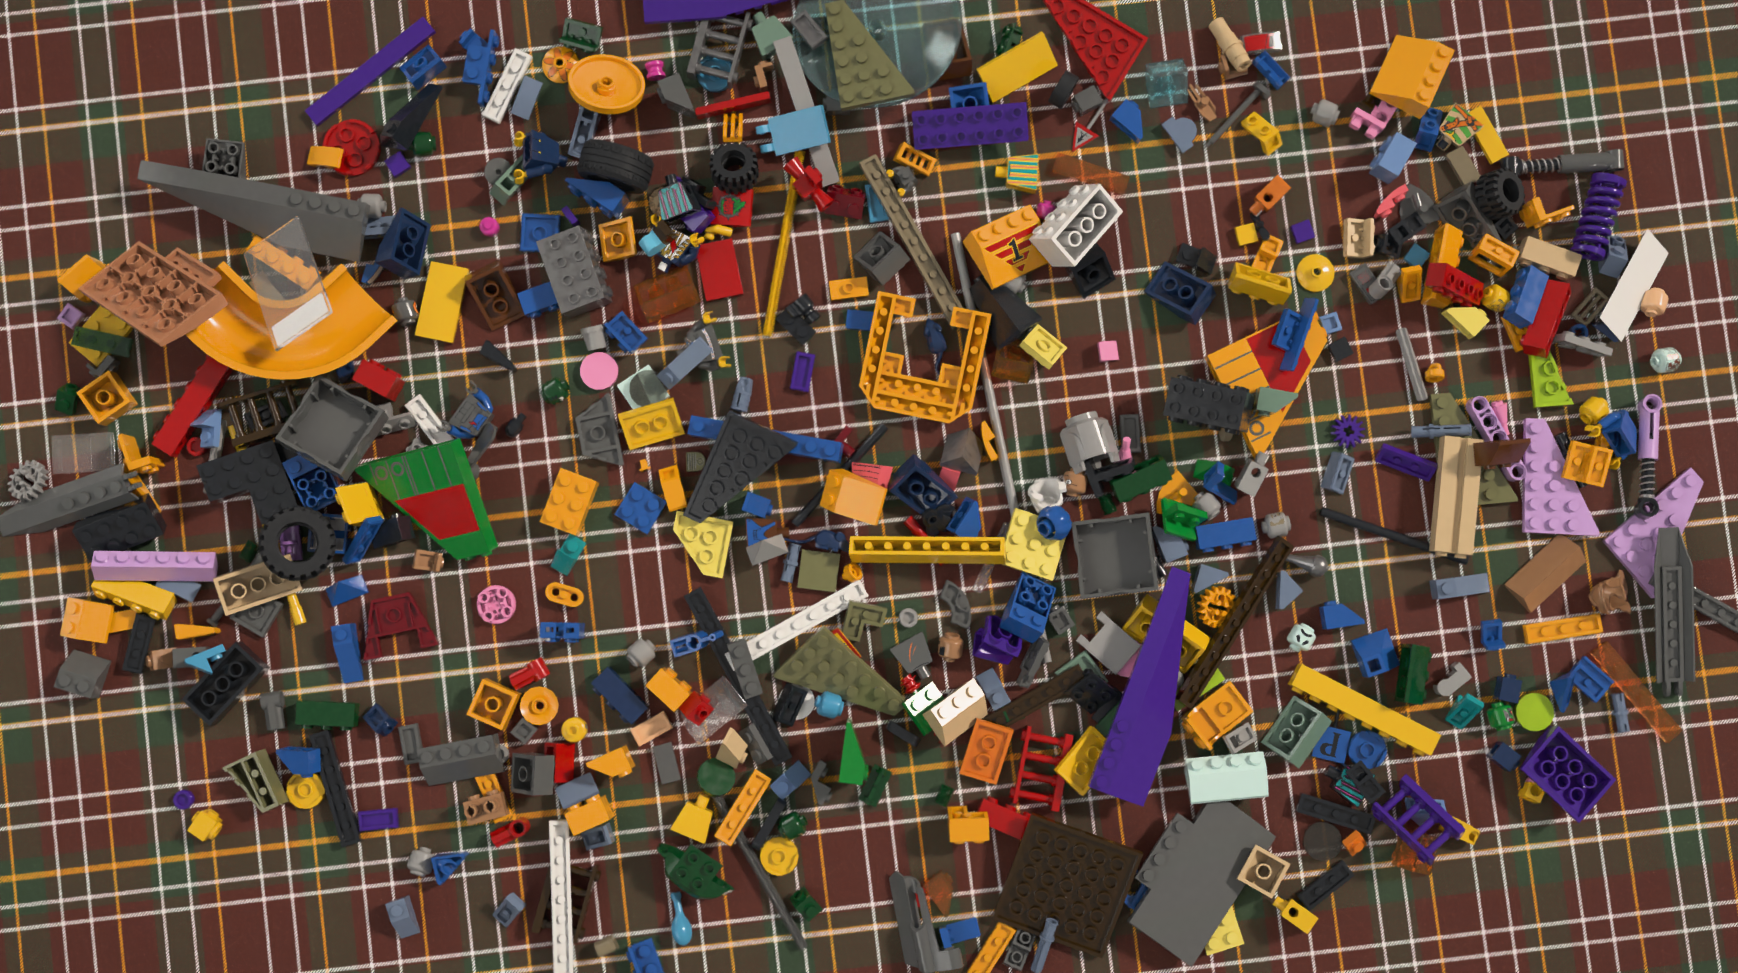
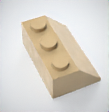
[922,678,988,746]

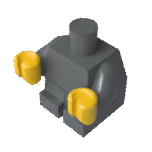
[886,166,918,197]

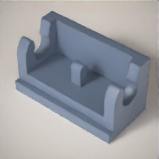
[364,215,396,240]

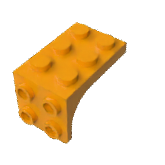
[1180,680,1254,751]

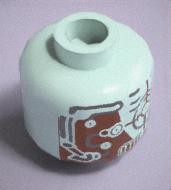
[1650,347,1682,373]

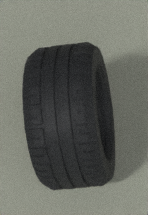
[577,139,654,194]

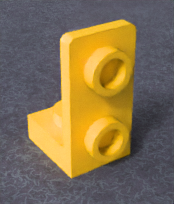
[1241,112,1283,156]

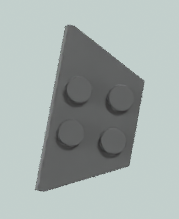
[575,393,625,466]

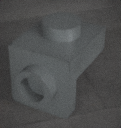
[86,355,121,379]
[1048,604,1075,635]

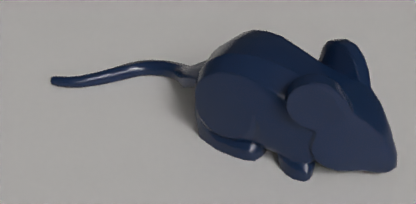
[923,318,947,375]
[784,530,849,553]

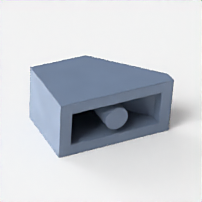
[1152,526,1189,564]
[385,895,421,939]

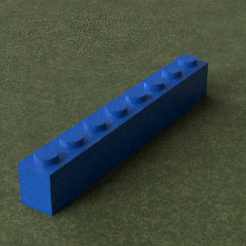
[687,415,844,464]

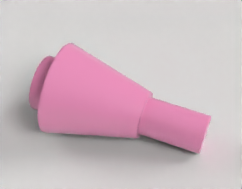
[1491,400,1510,435]
[1114,437,1132,463]

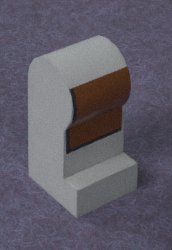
[1433,662,1472,696]

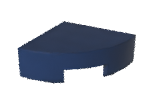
[335,360,354,384]

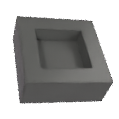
[510,717,539,745]

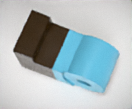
[639,219,678,257]

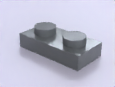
[738,723,773,766]

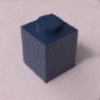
[1493,673,1522,703]
[1486,741,1522,772]

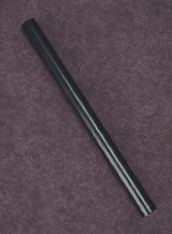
[791,423,888,527]

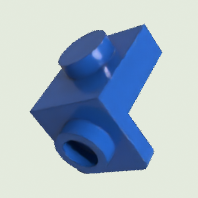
[1481,619,1506,651]

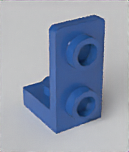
[1414,107,1443,152]
[1203,461,1237,505]
[939,917,981,949]

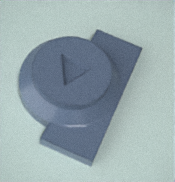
[1162,116,1197,154]

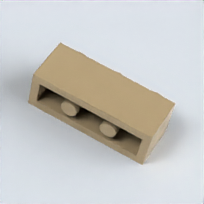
[1516,236,1582,281]

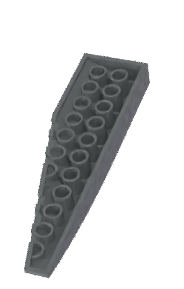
[137,160,371,262]

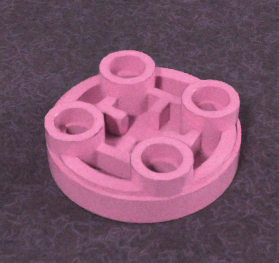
[477,585,516,624]

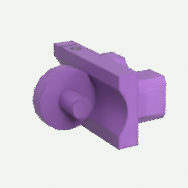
[280,525,303,561]

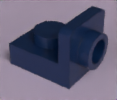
[363,703,398,736]

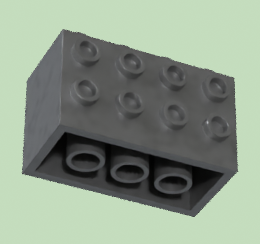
[536,225,613,318]

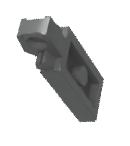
[1016,635,1050,688]

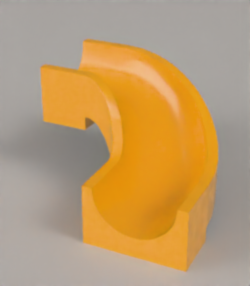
[185,261,397,380]

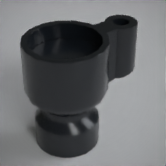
[785,293,821,325]

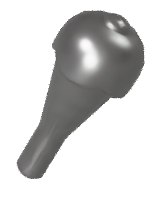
[1285,554,1329,577]

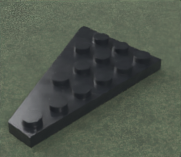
[683,410,798,523]

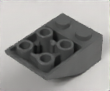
[202,138,246,179]

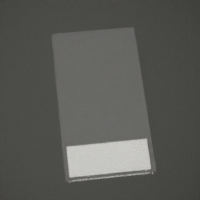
[243,216,333,351]

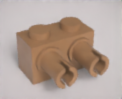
[463,789,510,826]

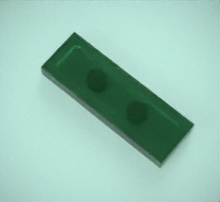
[71,326,134,358]

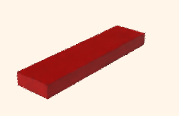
[695,91,771,120]

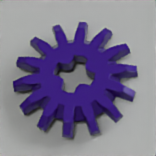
[1331,414,1365,448]

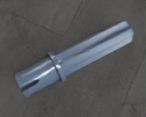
[1031,918,1058,973]

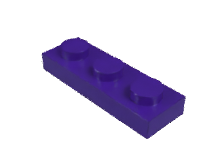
[1375,443,1437,482]

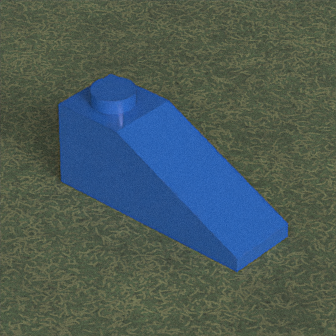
[331,623,364,683]

